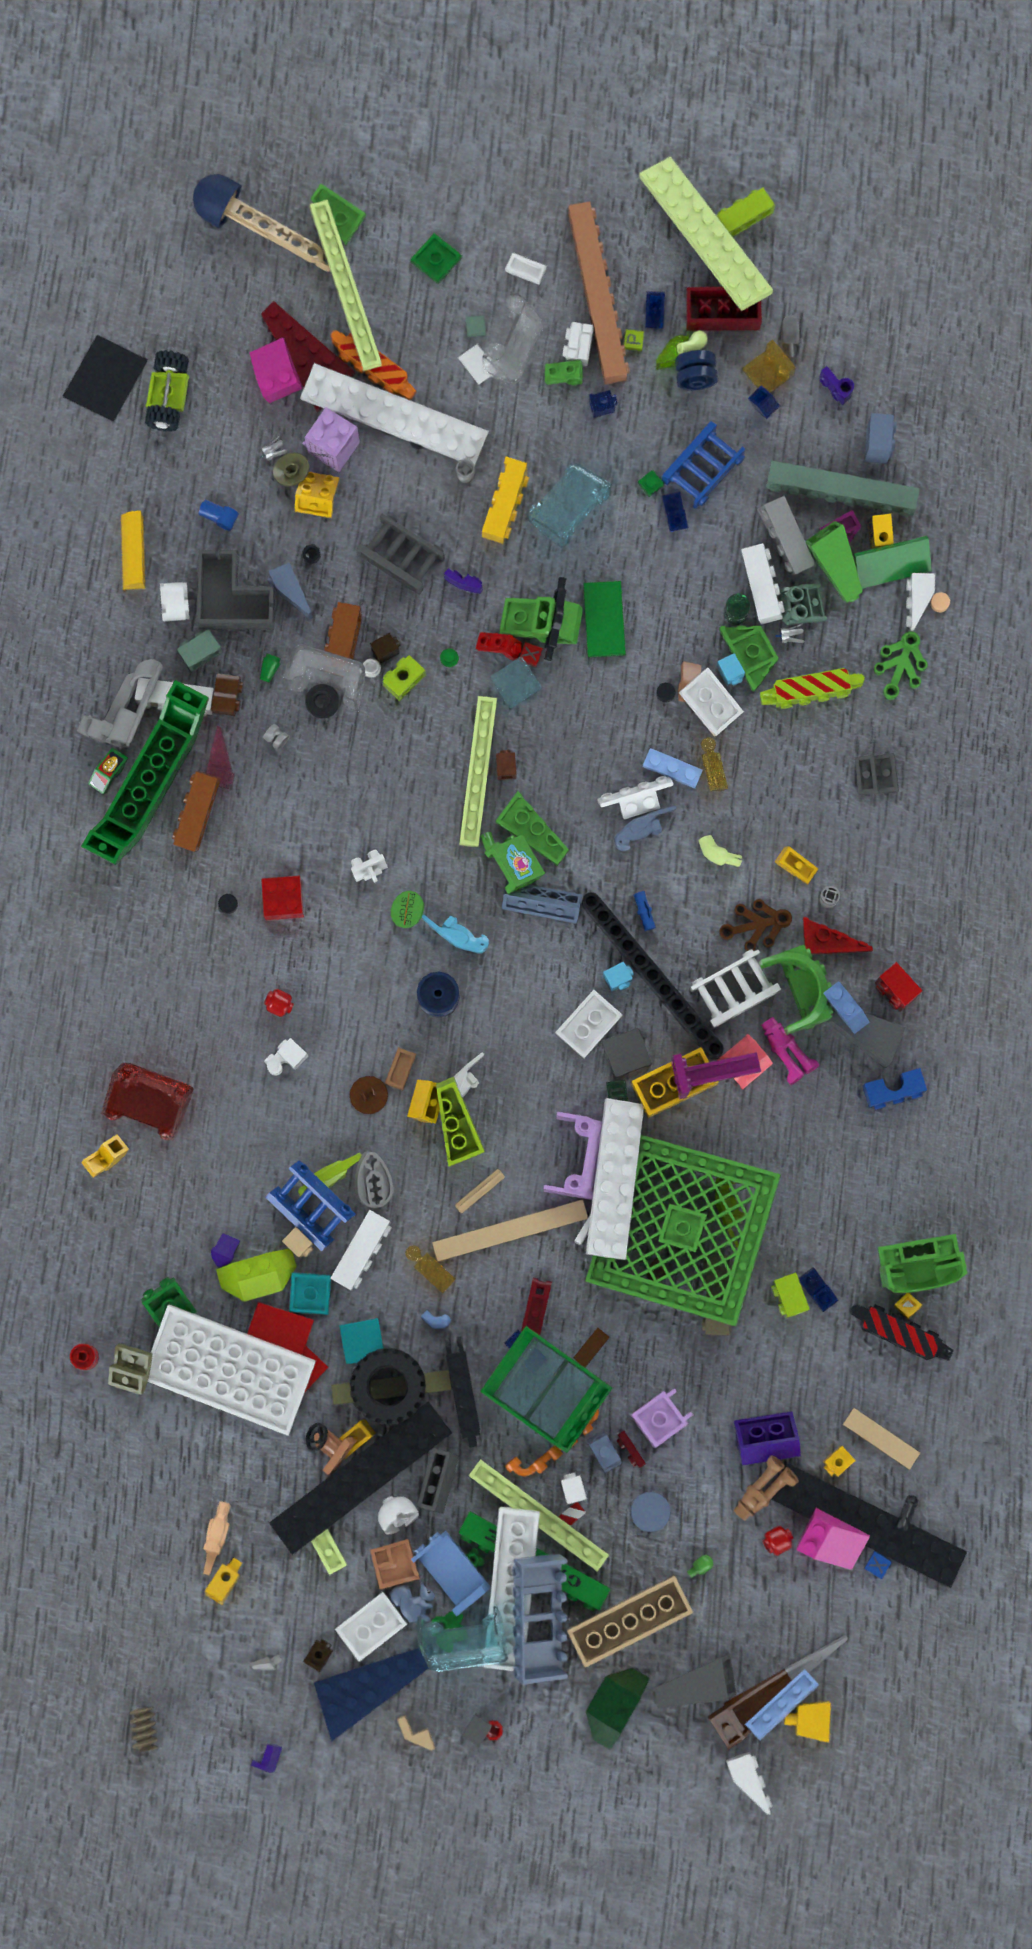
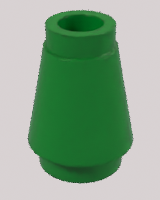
[259,653,281,683]

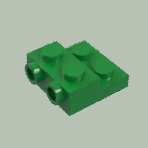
[141,1277,197,1328]

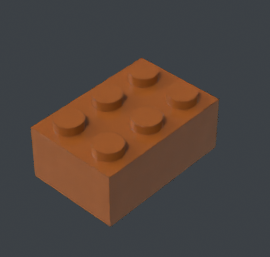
[324,602,362,671]

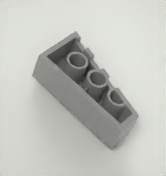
[757,496,816,576]

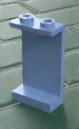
[411,1531,491,1616]

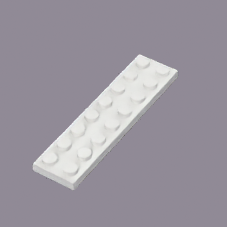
[586,1098,644,1260]
[484,1507,540,1671]

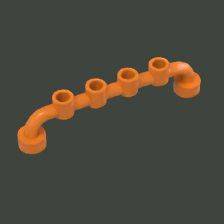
[504,1409,599,1477]

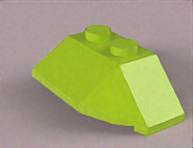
[216,1248,297,1302]

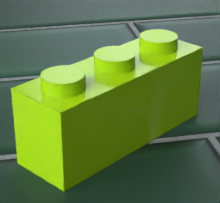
[716,187,775,237]

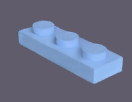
[643,748,703,788]

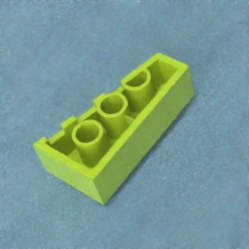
[436,1077,484,1167]

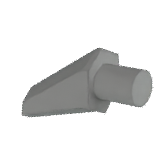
[249,1654,282,1670]

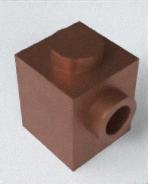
[496,750,517,780]

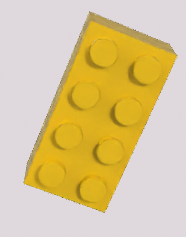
[631,1047,719,1118]

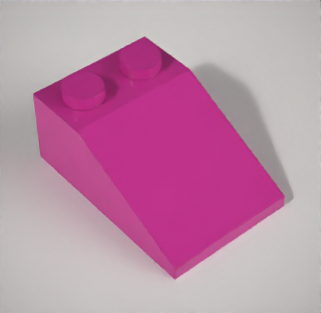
[249,338,303,403]
[796,1508,870,1570]

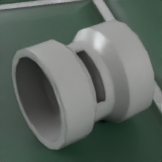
[456,459,475,483]
[263,724,290,750]
[819,886,840,908]

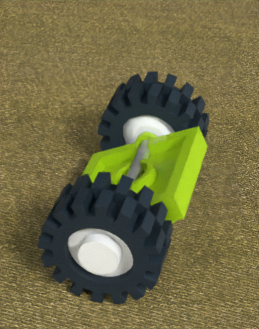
[145,350,189,432]

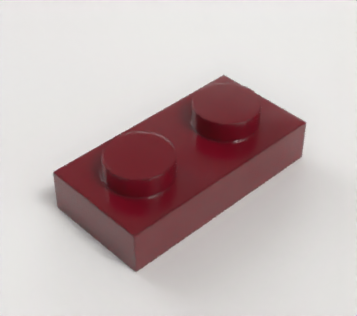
[616,1430,646,1468]

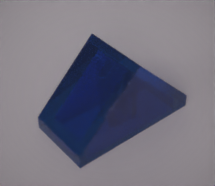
[645,291,665,328]

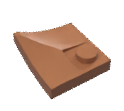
[370,1539,421,1590]

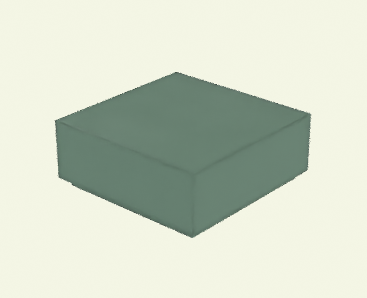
[466,315,486,337]

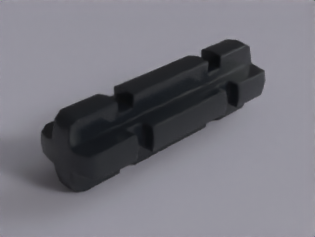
[896,1495,918,1532]

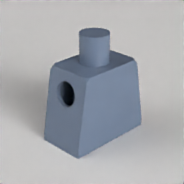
[586,1431,622,1473]

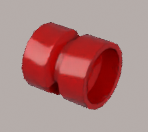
[70,1344,99,1370]

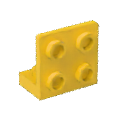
[295,472,339,518]

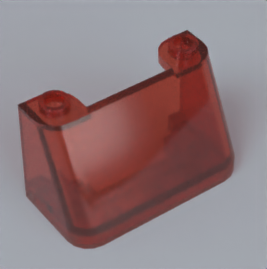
[101,1063,194,1141]

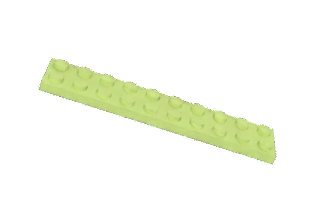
[639,157,773,311]

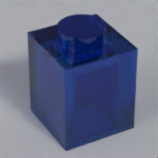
[748,385,780,419]

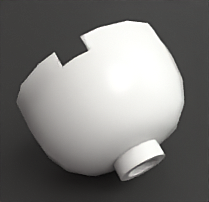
[378,1496,419,1534]

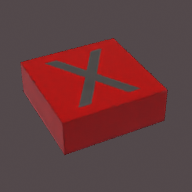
[519,642,543,667]

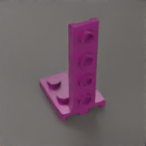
[671,1052,761,1100]

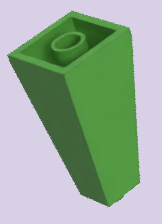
[805,521,863,603]

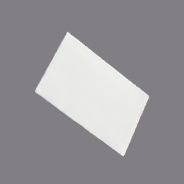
[458,344,498,384]

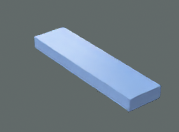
[746,1669,819,1740]

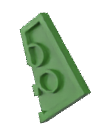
[310,184,367,245]

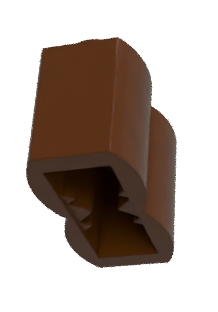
[211,673,244,716]

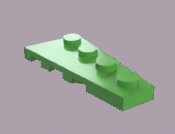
[496,791,569,866]

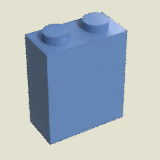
[824,981,870,1034]

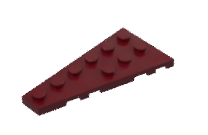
[261,301,355,413]

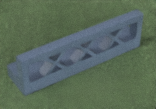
[502,880,582,924]

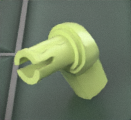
[677,331,708,355]
[698,835,742,867]

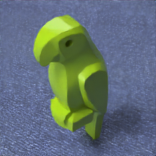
[298,1153,362,1196]
[715,1178,745,1248]

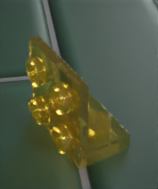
[742,339,796,397]

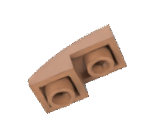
[678,661,701,702]

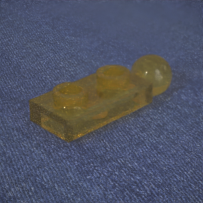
[701,737,728,791]
[405,1245,456,1294]

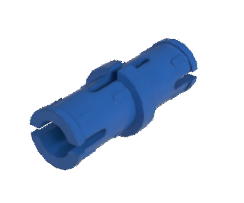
[633,891,656,931]

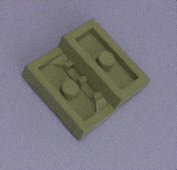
[108,1343,153,1395]

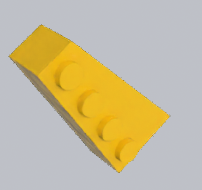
[482,457,530,544]

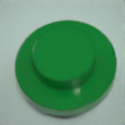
[440,648,459,667]

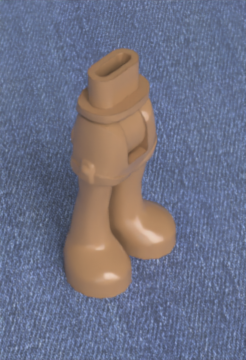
[734,1455,799,1521]

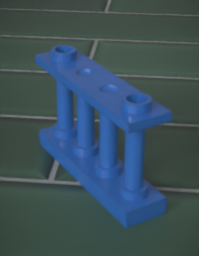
[662,421,745,509]
[265,1160,356,1251]

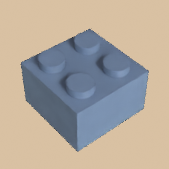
[864,413,897,464]

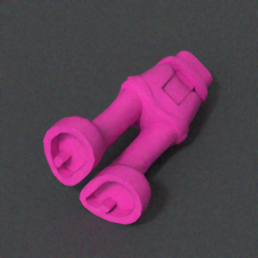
[761,1017,820,1085]

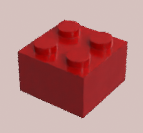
[261,875,304,921]
[875,962,923,1012]

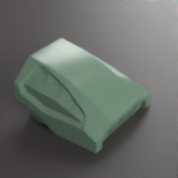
[779,584,827,626]

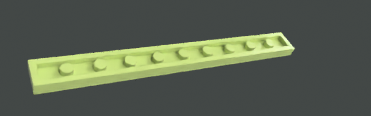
[310,200,382,371]

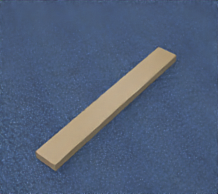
[432,1200,588,1262]

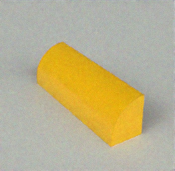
[121,511,146,590]

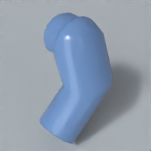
[421,1310,451,1329]

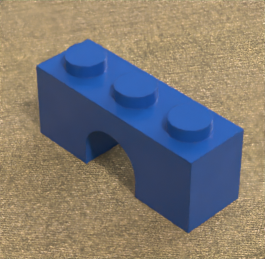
[862,1068,927,1110]

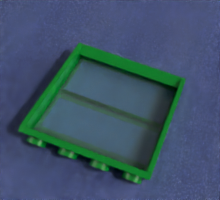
[480,1326,613,1453]

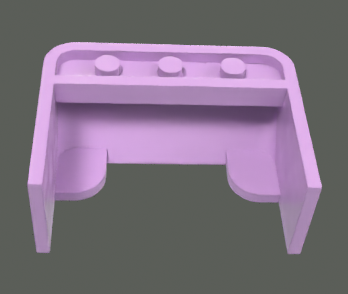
[543,1112,602,1200]

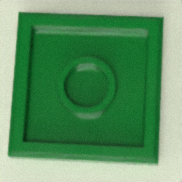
[410,233,462,284]

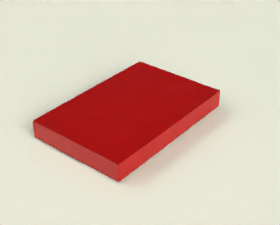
[247,1302,314,1355]

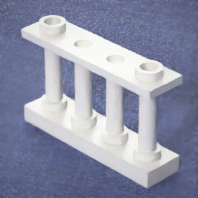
[690,949,781,1029]

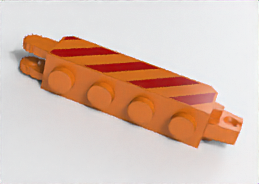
[331,330,416,400]

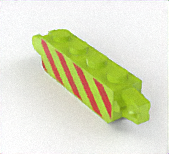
[759,668,865,709]

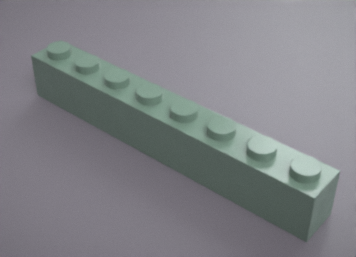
[766,460,920,517]

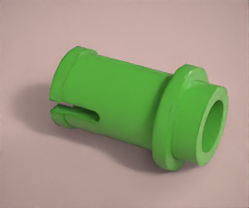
[480,832,495,858]

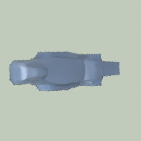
[614,806,677,851]

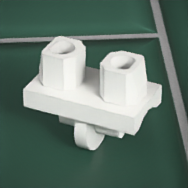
[351,850,388,883]

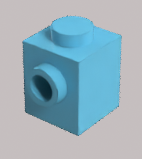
[716,653,745,686]
[603,961,634,992]

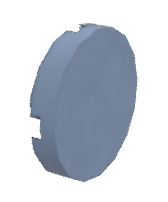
[631,1492,670,1532]

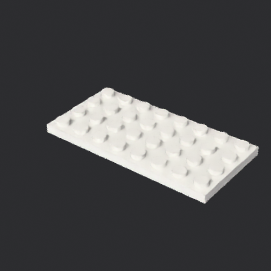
[148,1305,316,1435]

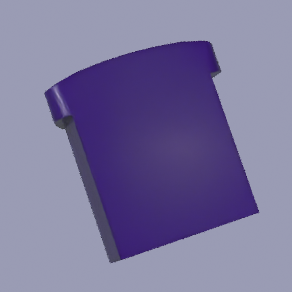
[211,1233,240,1268]
[251,1744,282,1773]

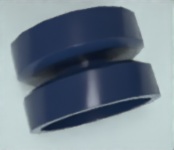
[675,350,718,391]
[417,971,460,1018]

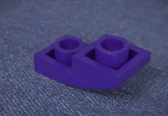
[444,568,483,594]

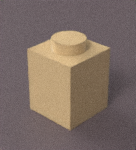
[282,1227,314,1258]

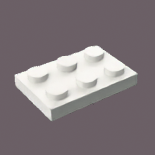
[679,668,744,736]
[555,990,623,1059]
[335,1592,407,1662]

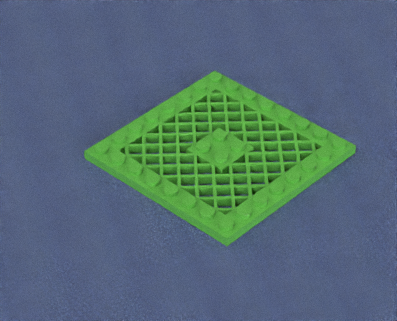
[585,1135,781,1327]

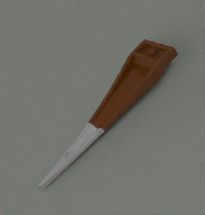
[707,1635,848,1750]

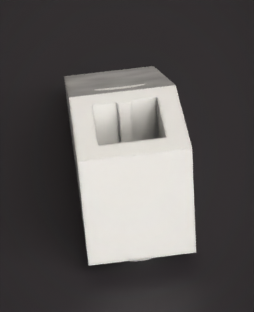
[906,573,935,632]
[726,1752,772,1814]

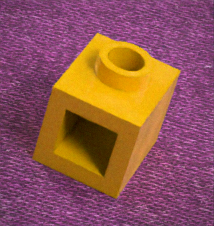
[823,1446,856,1477]

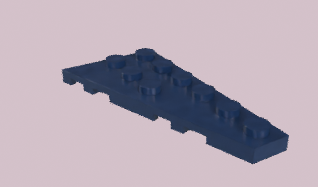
[314,1644,435,1742]

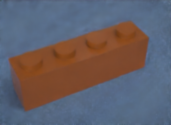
[172,771,221,852]

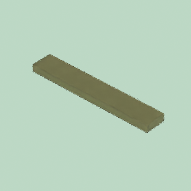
[331,1370,451,1405]

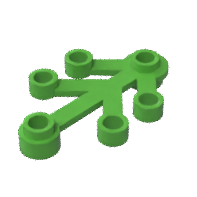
[873,631,928,700]

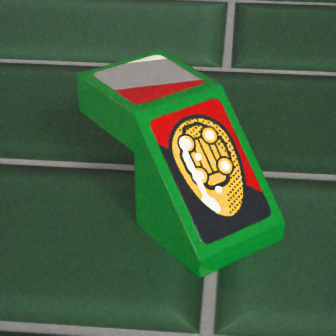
[88,747,128,794]

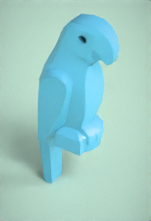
[422,915,489,954]

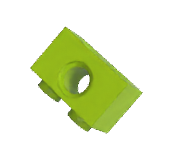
[383,655,426,701]

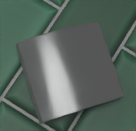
[855,753,899,795]

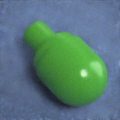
[687,1555,713,1578]

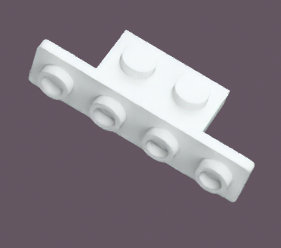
[597,776,674,819]

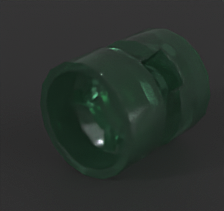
[724,594,750,625]

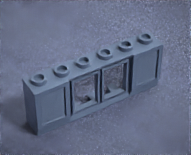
[512,1554,568,1684]

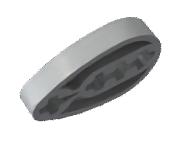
[355,1151,393,1208]

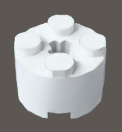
[160,582,189,621]

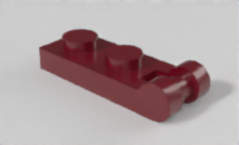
[521,1277,552,1335]

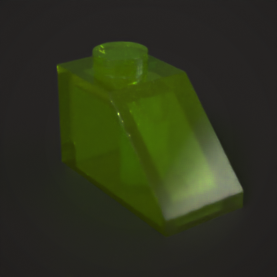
[655,335,689,370]

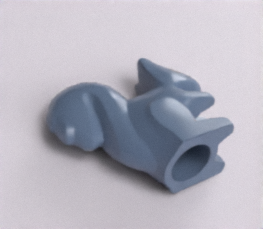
[390,1583,435,1623]

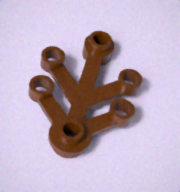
[719,899,792,952]

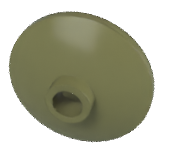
[273,453,310,486]

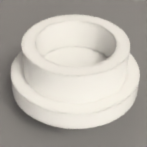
[362,659,381,678]

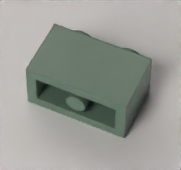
[177,629,223,672]

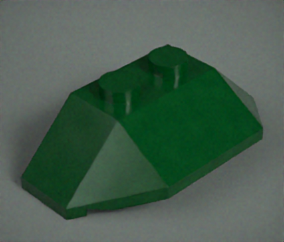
[585,1668,650,1750]

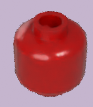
[264,989,294,1017]
[762,1525,794,1556]

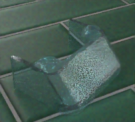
[417,1606,508,1671]

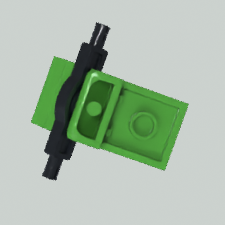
[499,577,583,661]

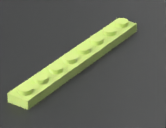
[459,696,497,847]
[469,1459,609,1572]

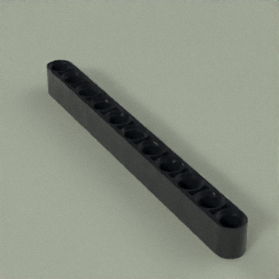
[582,892,724,1060]

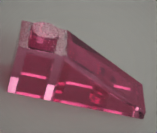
[206,726,235,789]

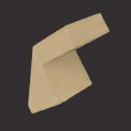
[397,1715,435,1750]

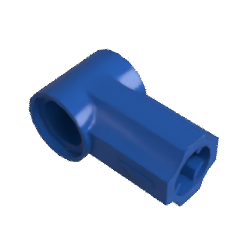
[198,499,239,531]

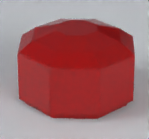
[486,1720,503,1740]

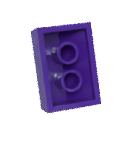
[734,1411,801,1465]

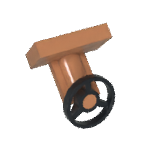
[306,1423,357,1475]

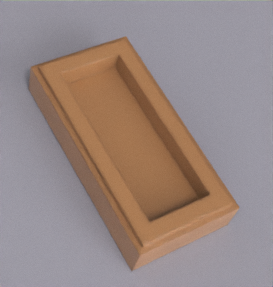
[385,1047,417,1091]

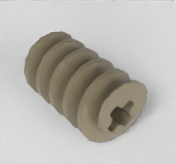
[129,1707,158,1751]

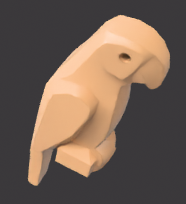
[203,1501,230,1575]

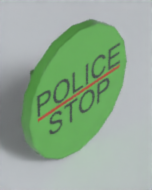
[391,890,424,929]

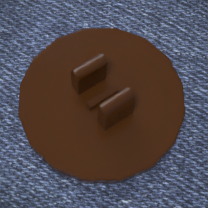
[349,1076,388,1114]

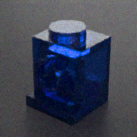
[588,390,618,418]

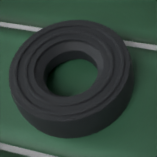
[305,684,340,719]

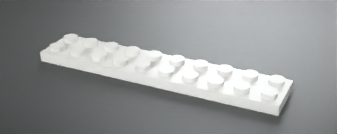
[301,363,488,466]

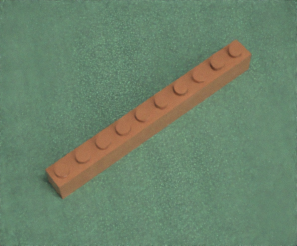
[568,201,630,385]

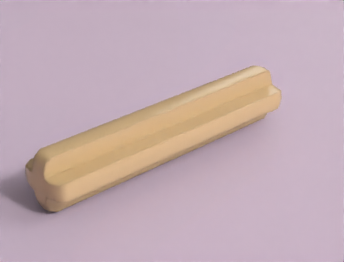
[455,1169,505,1213]

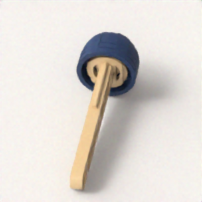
[193,174,330,271]

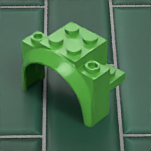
[759,945,833,1035]
[877,1234,967,1293]

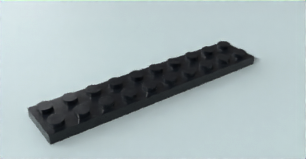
[269,1401,452,1555]
[771,1463,967,1588]

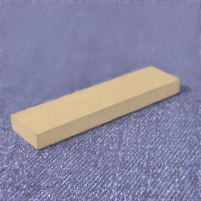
[842,1408,920,1470]

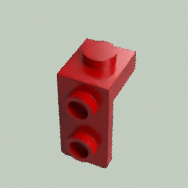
[475,632,522,661]

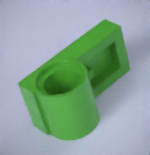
[545,360,583,385]

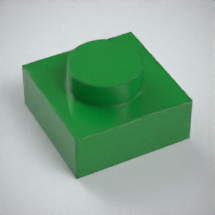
[638,470,664,497]

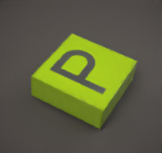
[624,329,644,351]

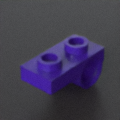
[819,366,854,405]

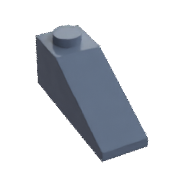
[267,563,313,619]

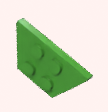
[719,626,779,692]

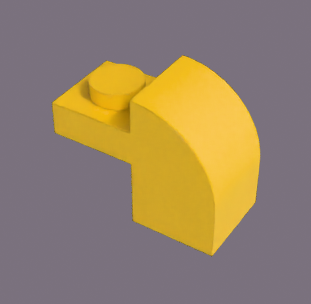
[81,1134,129,1178]

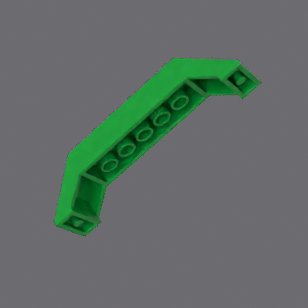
[81,680,209,865]

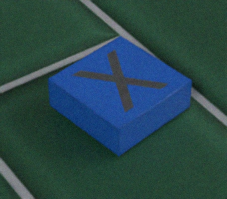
[864,1551,892,1579]

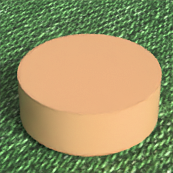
[930,592,950,612]

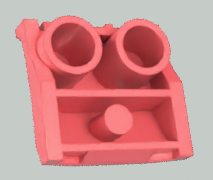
[717,1034,773,1090]

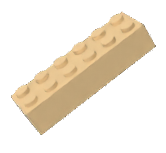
[567,1575,693,1668]

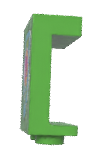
[486,835,545,894]

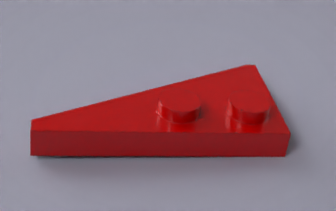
[802,917,873,955]

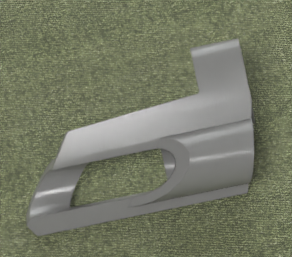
[77,659,163,748]

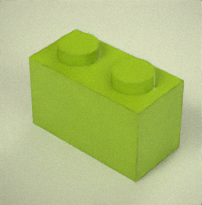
[771,1272,810,1318]

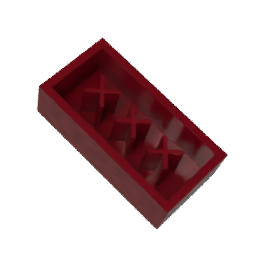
[685,287,762,331]

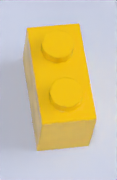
[407,1079,440,1124]

